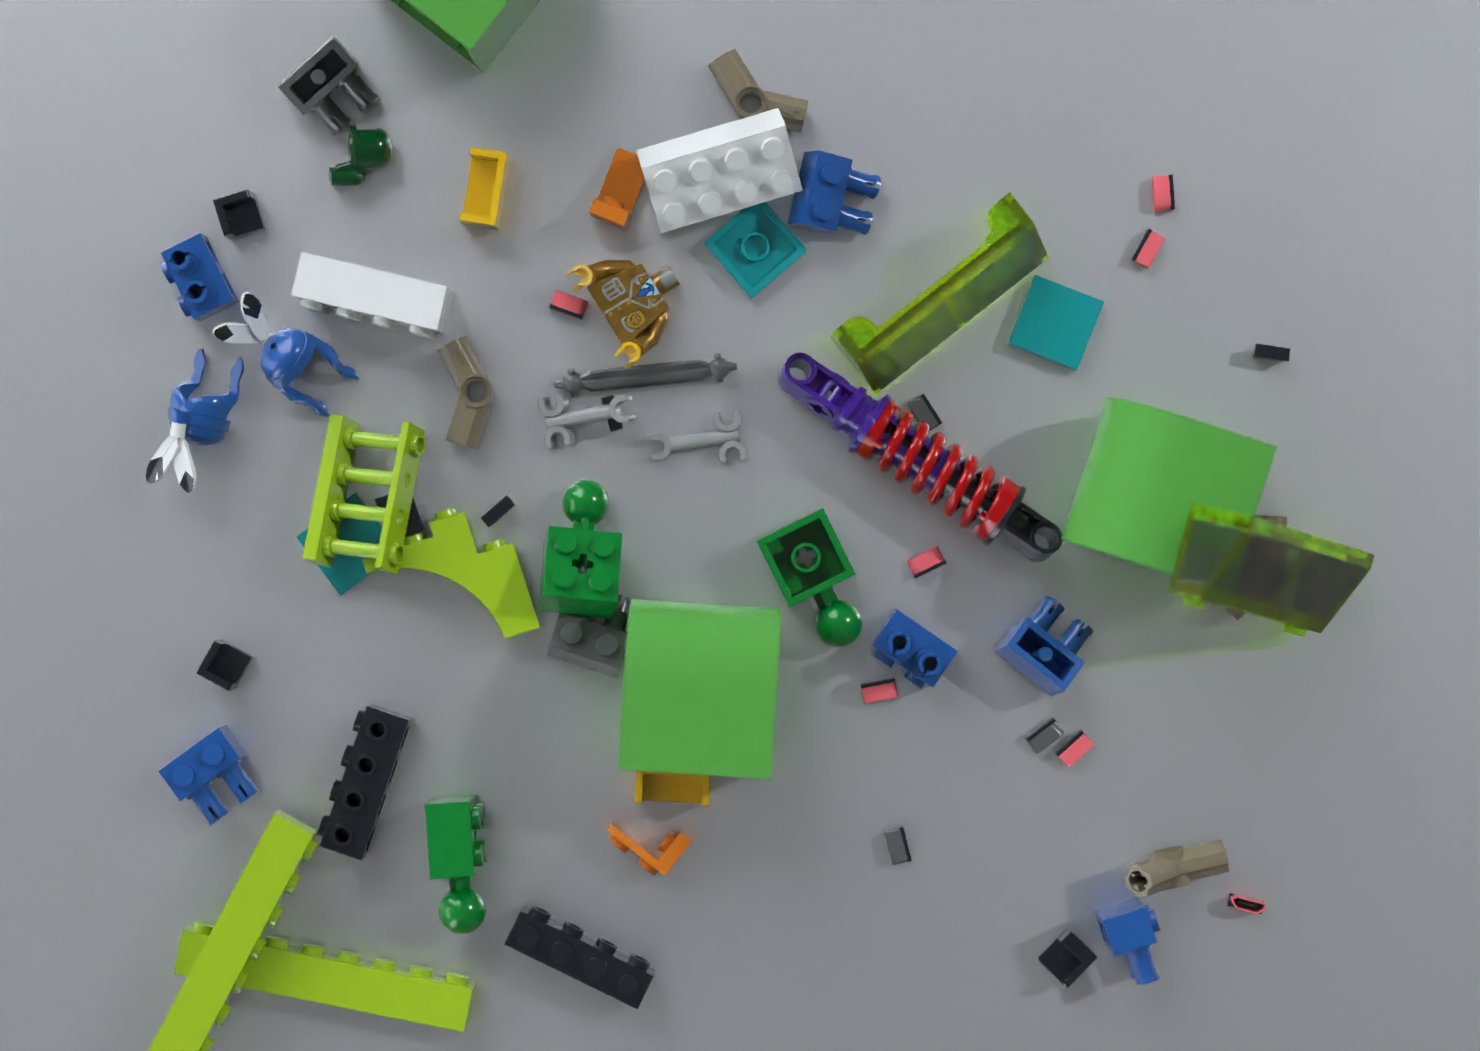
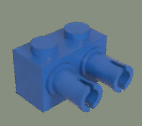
[788,150,881,235]
[160,233,239,321]
[994,596,1093,696]
[870,608,958,689]
[158,725,259,826]
[1095,898,1160,985]

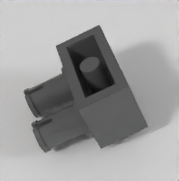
[278,34,379,136]
[547,595,631,678]

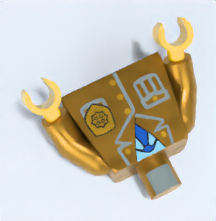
[566,260,680,369]

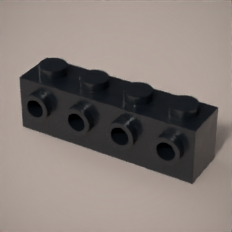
[317,704,413,860]
[504,905,655,1009]

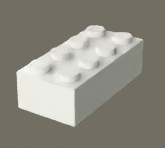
[636,108,803,233]
[291,252,454,339]

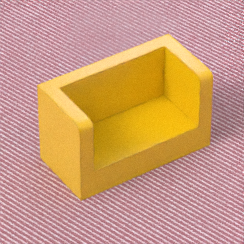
[459,147,510,230]
[635,771,710,806]

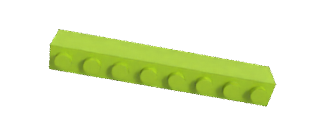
[148,810,319,1051]
[174,922,476,1032]

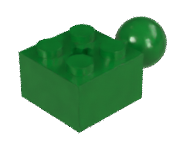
[538,479,622,619]
[756,508,862,647]
[425,795,487,934]

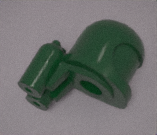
[329,125,393,186]

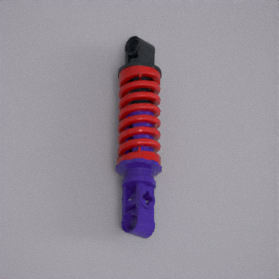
[778,353,1062,562]

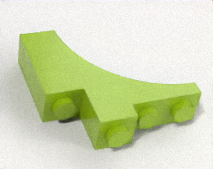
[362,507,540,639]

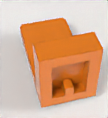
[589,148,645,230]
[607,822,693,876]

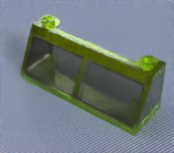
[830,192,1049,395]
[1168,502,1374,637]

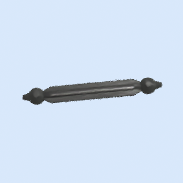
[554,353,737,397]

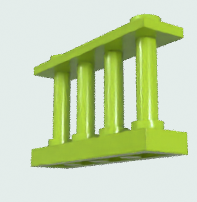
[302,414,426,575]

